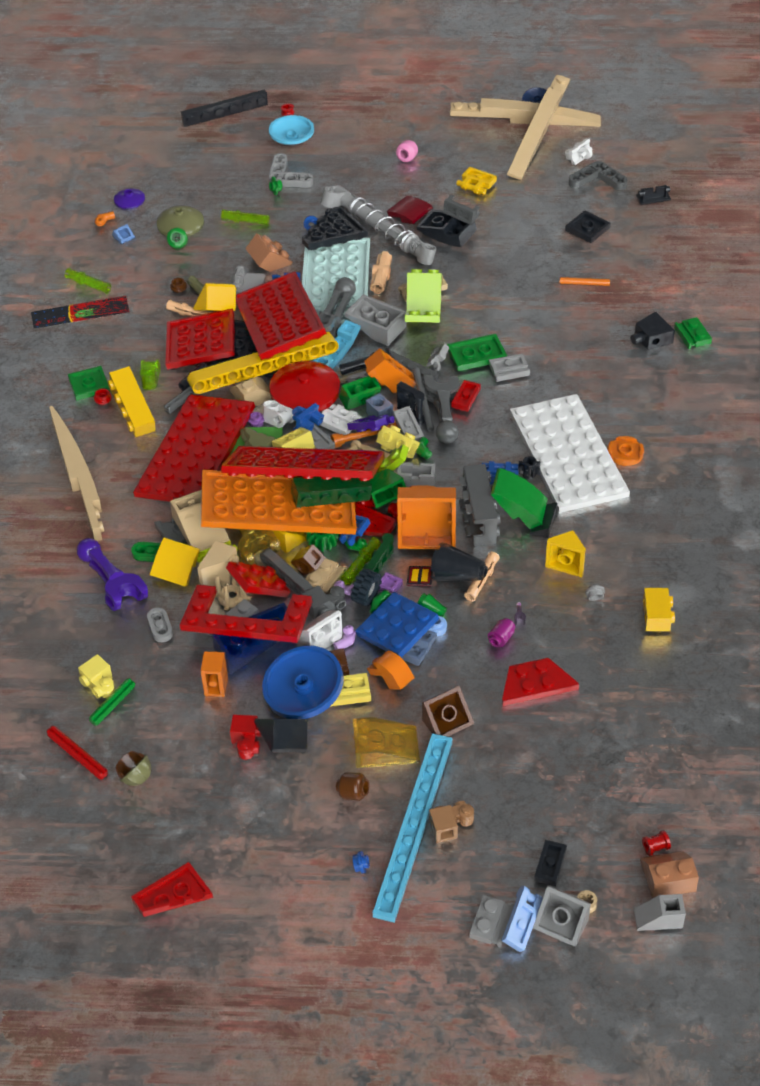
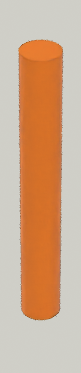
[560,277,610,286]

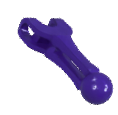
[76,538,148,611]

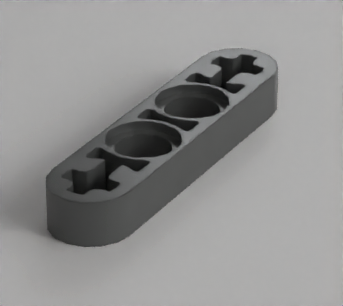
[259,548,313,595]

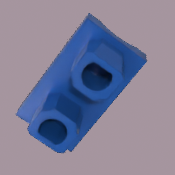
[292,403,324,431]

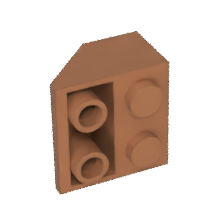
[245,233,293,272]

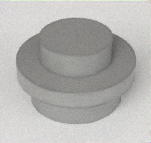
[585,584,605,601]

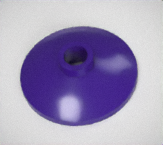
[114,188,145,209]

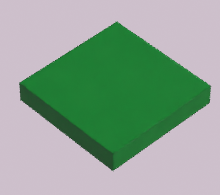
[67,366,110,401]

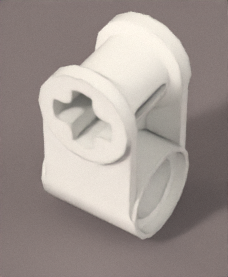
[263,400,295,428]

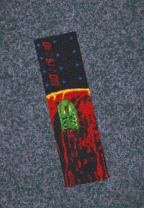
[31,296,130,329]

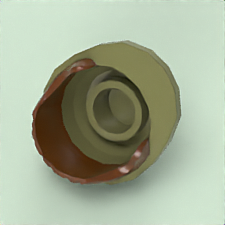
[115,751,151,786]

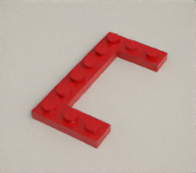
[180,584,312,643]

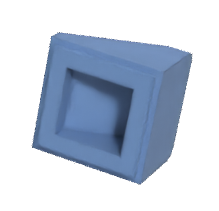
[112,224,135,244]

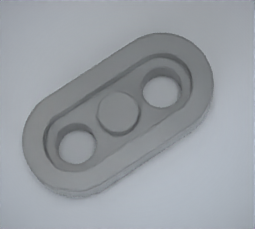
[147,608,173,642]

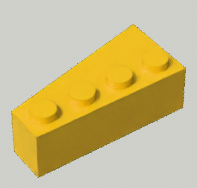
[108,366,156,438]

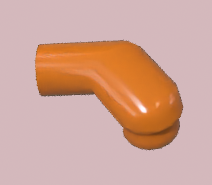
[95,211,115,227]

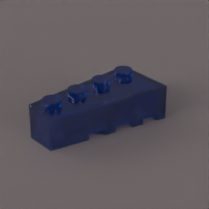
[212,603,287,675]

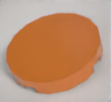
[607,436,644,466]

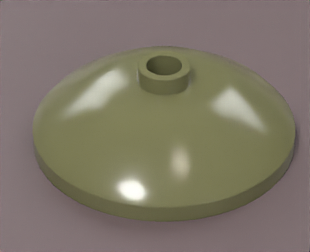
[156,205,204,238]

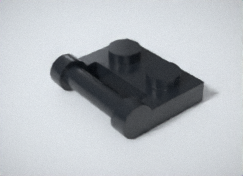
[397,381,425,425]

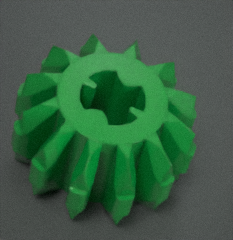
[306,532,339,553]

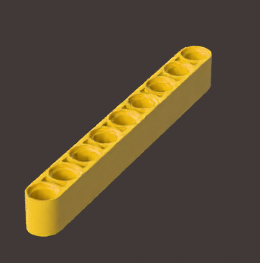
[187,332,339,394]

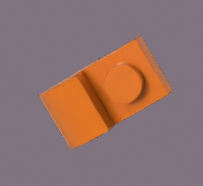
[367,651,415,690]

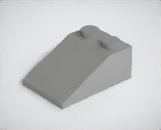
[344,294,406,346]

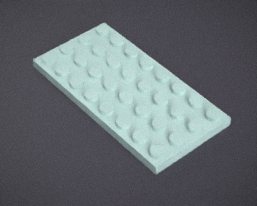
[302,238,370,328]

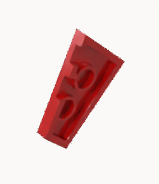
[355,503,397,537]

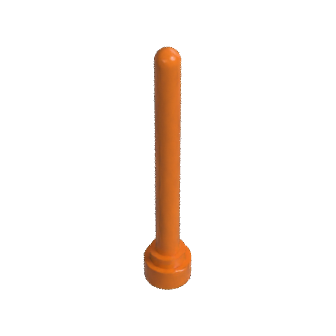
[330,423,398,448]

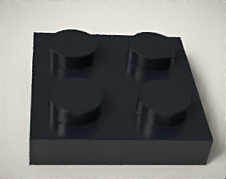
[565,210,611,243]

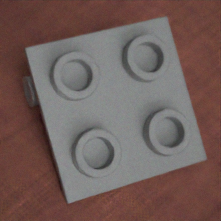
[230,265,265,294]

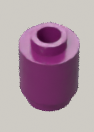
[488,618,515,647]

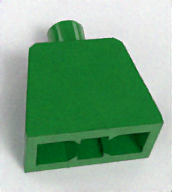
[370,469,406,508]

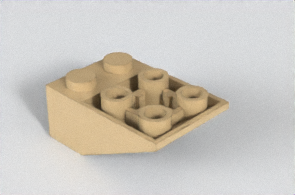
[170,490,230,552]

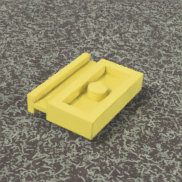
[330,673,371,707]

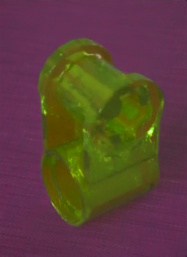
[140,360,160,390]

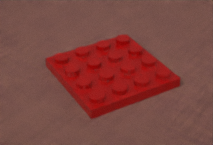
[165,308,235,370]

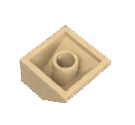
[229,376,272,407]

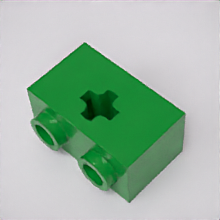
[339,376,381,410]

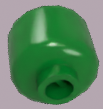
[167,228,188,250]

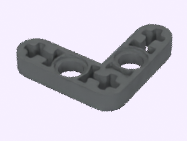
[569,161,627,190]

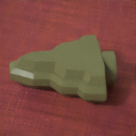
[240,427,276,447]

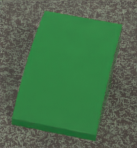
[491,468,548,529]

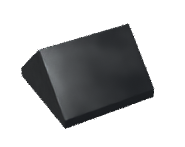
[254,719,308,752]

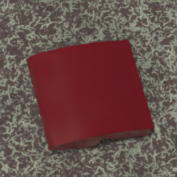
[387,196,433,224]

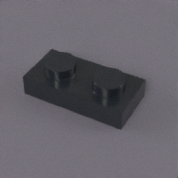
[534,839,567,887]

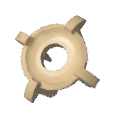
[215,576,252,611]

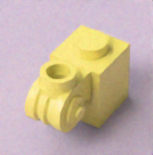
[78,654,115,699]

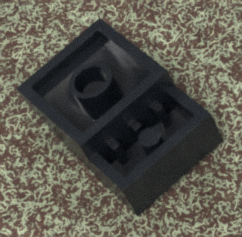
[417,210,477,247]

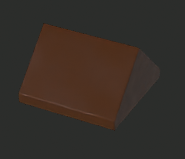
[422,685,475,737]

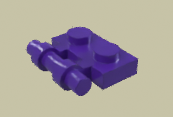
[347,414,395,432]

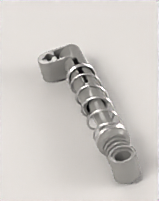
[320,185,437,265]

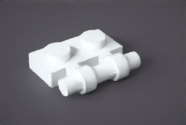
[320,404,363,435]

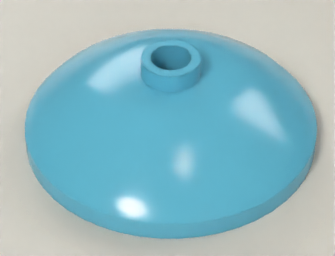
[269,115,314,145]

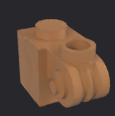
[429,801,474,843]

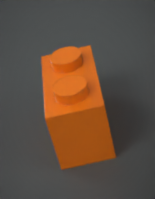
[201,651,228,697]

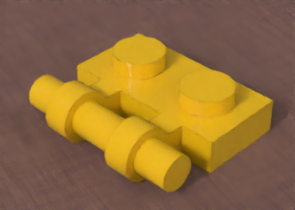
[456,167,497,195]

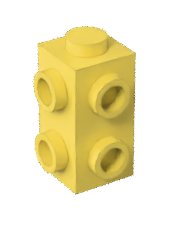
[376,425,420,459]

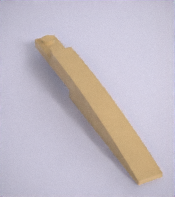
[507,74,570,180]
[450,98,601,127]
[49,406,104,541]

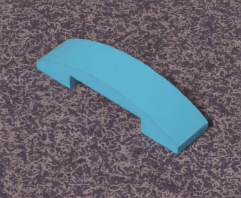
[313,320,361,369]

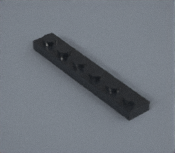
[181,89,268,127]

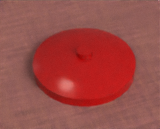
[269,361,340,412]

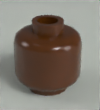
[336,772,370,801]

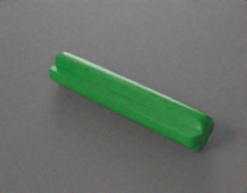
[89,678,135,726]

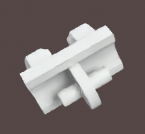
[565,138,593,165]

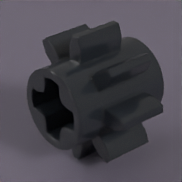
[518,456,540,479]

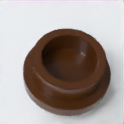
[170,278,187,293]

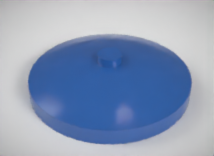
[262,646,344,719]

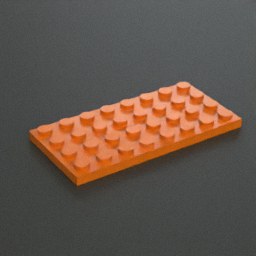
[201,470,357,535]

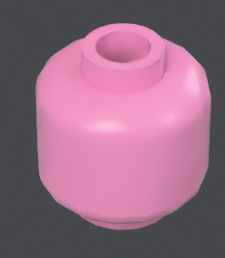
[396,140,418,162]

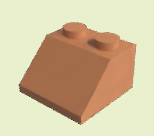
[640,851,699,899]

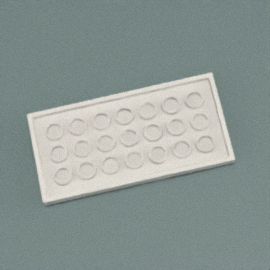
[510,394,630,513]

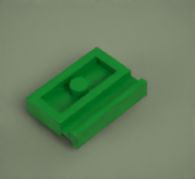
[674,317,712,349]

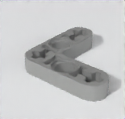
[269,153,314,188]

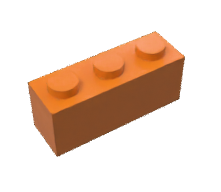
[364,348,416,394]

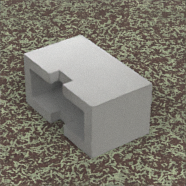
[397,462,435,487]

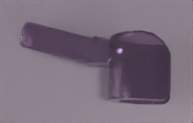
[514,602,526,625]

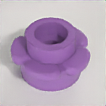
[248,412,264,427]

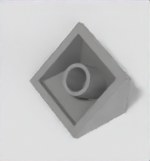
[533,885,591,947]

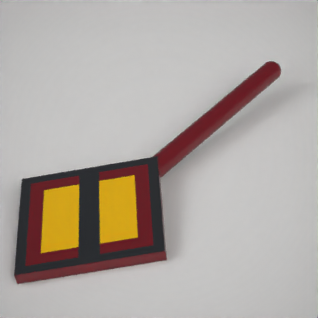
[407,566,433,586]

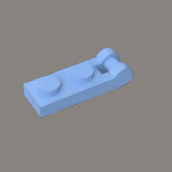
[501,885,543,952]

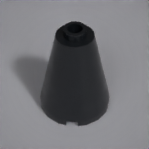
[431,542,488,581]

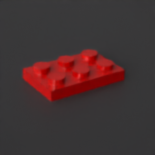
[226,561,291,598]

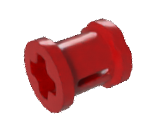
[642,830,671,856]

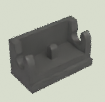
[443,194,480,225]

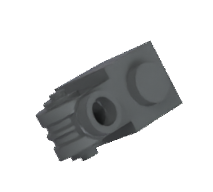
[302,585,347,620]

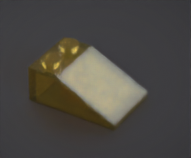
[353,717,420,768]

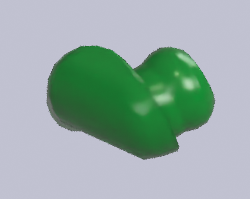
[345,538,367,552]
[370,590,392,614]

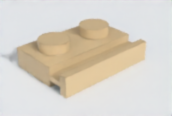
[305,558,346,594]

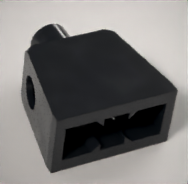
[630,312,675,350]

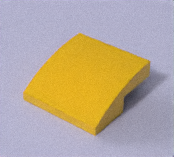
[150,537,200,587]

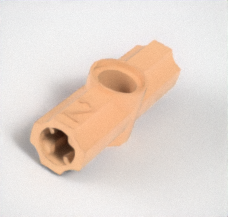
[370,251,392,294]

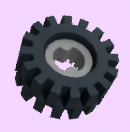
[351,568,382,607]

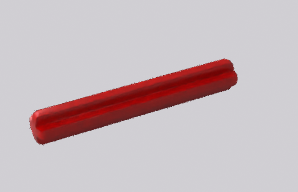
[46,726,108,780]

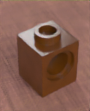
[291,544,326,576]

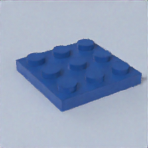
[355,592,439,658]

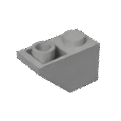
[634,894,686,931]

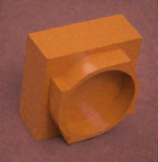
[397,485,456,549]

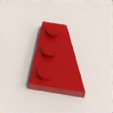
[131,862,213,917]

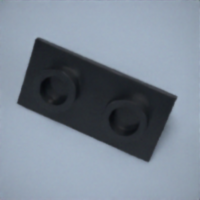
[636,185,671,205]

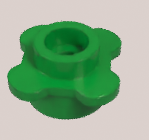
[269,177,282,195]

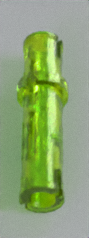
[221,209,270,225]
[64,268,112,294]
[340,537,381,585]

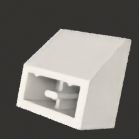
[297,610,343,649]

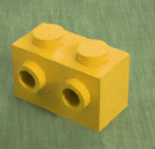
[643,588,675,631]

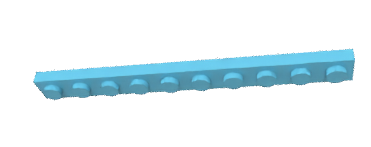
[373,733,453,923]

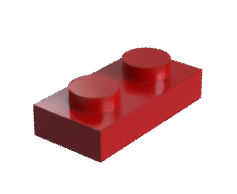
[451,380,481,412]

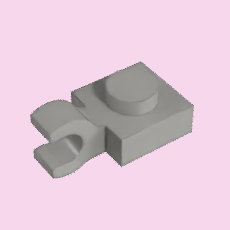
[426,343,449,372]

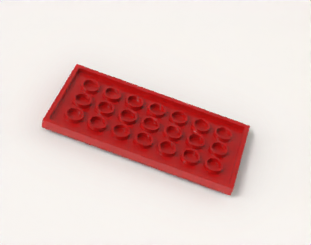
[236,271,327,360]
[133,394,255,502]
[221,446,385,481]

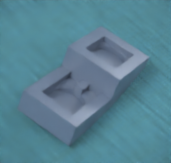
[402,630,437,666]

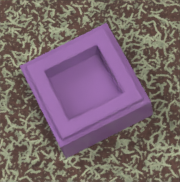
[379,572,403,593]

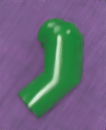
[416,437,432,460]

